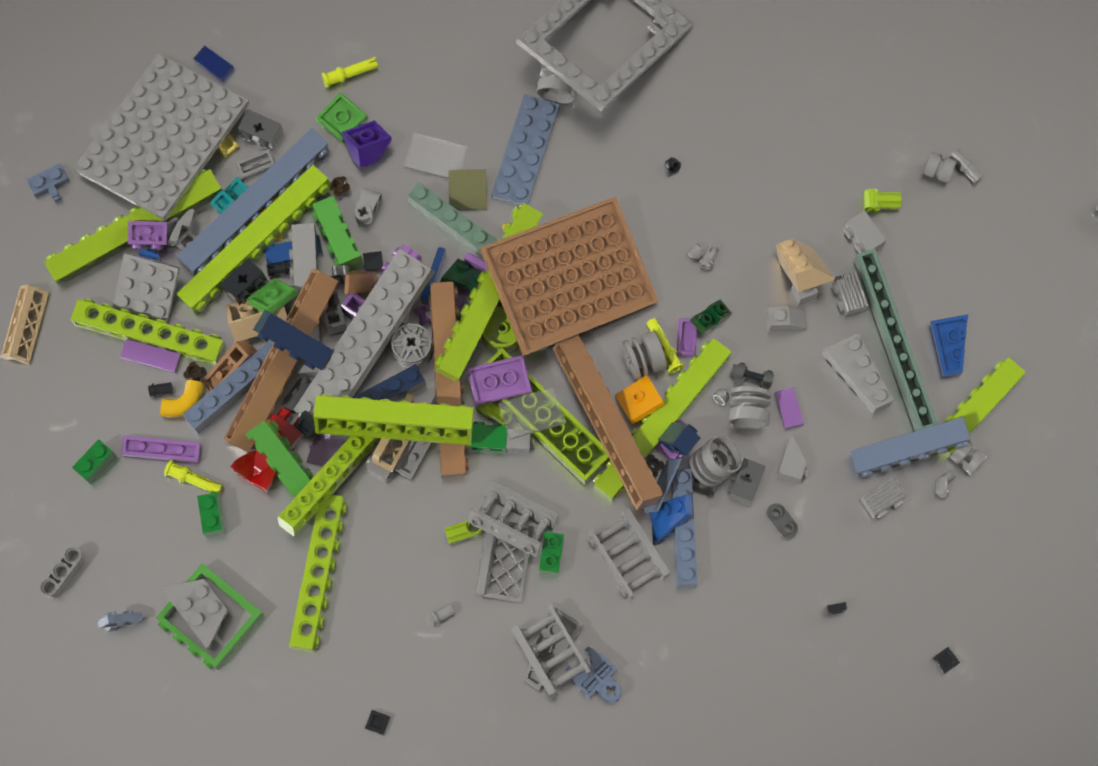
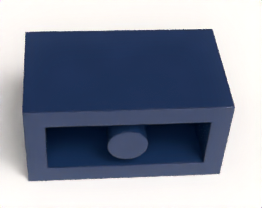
[658,422,701,456]

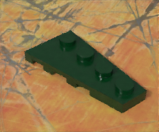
[440,258,502,304]

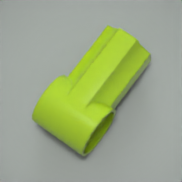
[864,189,902,212]
[475,401,513,426]
[445,521,484,544]

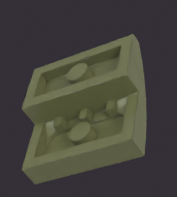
[448,169,487,210]

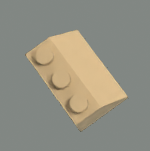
[776,239,834,292]
[226,301,288,342]

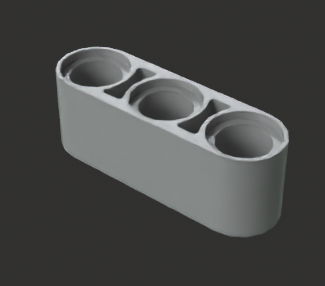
[40,546,85,599]

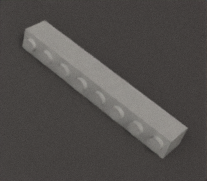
[288,223,321,377]

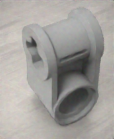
[355,188,382,226]

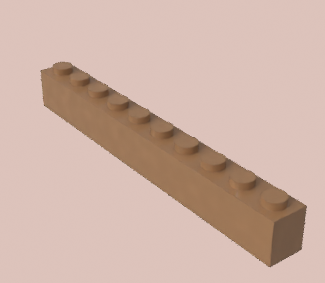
[224,268,338,453]
[429,282,469,476]
[553,334,663,510]

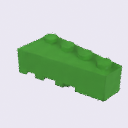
[311,196,364,271]
[245,419,314,497]

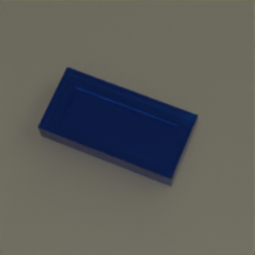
[193,45,234,82]

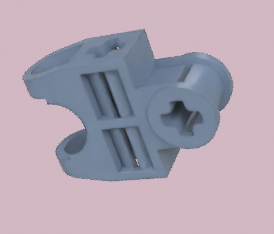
[565,647,621,703]

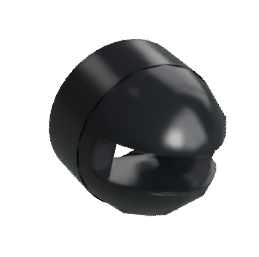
[664,157,681,174]

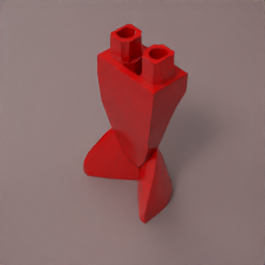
[230,408,305,492]

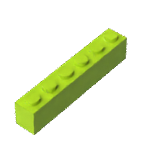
[943,357,1026,458]

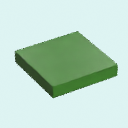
[315,92,368,143]
[246,278,298,313]

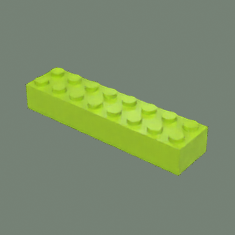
[486,348,610,485]
[313,394,473,445]

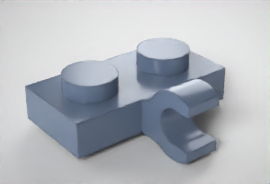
[26,163,69,202]
[97,610,143,631]

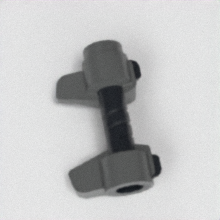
[730,362,774,390]

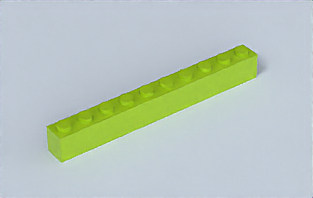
[177,165,331,315]
[44,169,222,283]
[434,202,543,382]
[593,338,732,502]

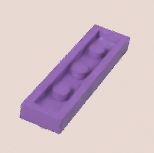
[121,435,201,463]

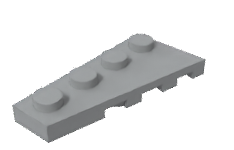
[523,604,583,691]

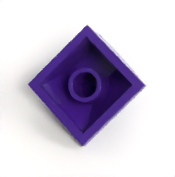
[341,120,392,168]

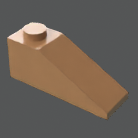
[344,270,378,294]
[201,340,257,391]

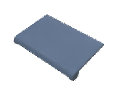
[643,458,682,515]

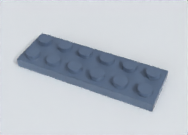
[491,94,560,205]

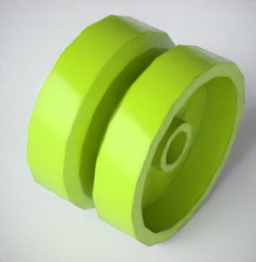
[482,306,519,353]

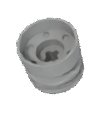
[536,63,579,104]
[391,323,433,369]
[622,331,667,379]
[729,386,771,428]
[690,436,742,487]

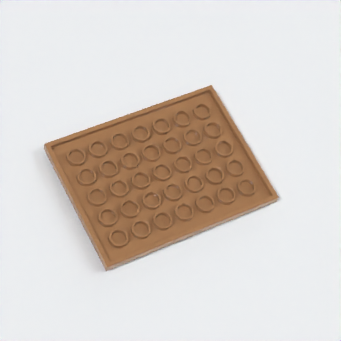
[479,196,659,356]

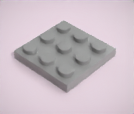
[113,252,181,322]

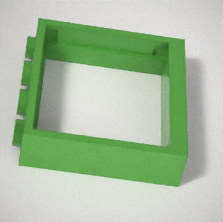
[156,564,264,670]

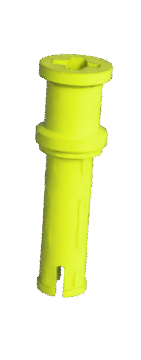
[321,57,378,88]
[646,318,684,374]
[164,460,223,495]

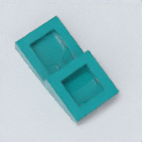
[210,177,249,213]

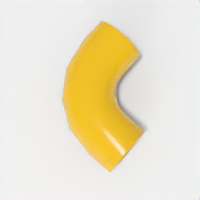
[160,380,205,418]

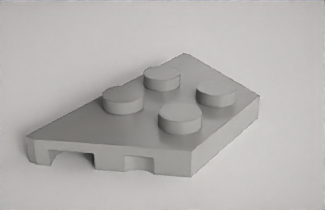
[161,579,228,649]

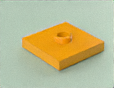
[615,376,665,425]

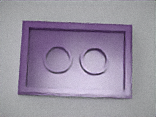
[467,355,532,406]

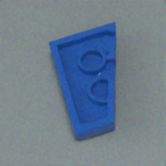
[930,314,968,377]
[651,495,692,545]

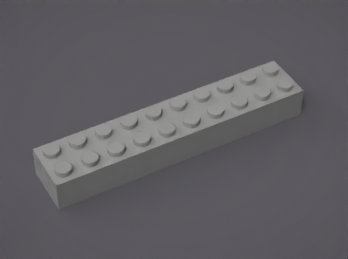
[294,248,435,416]

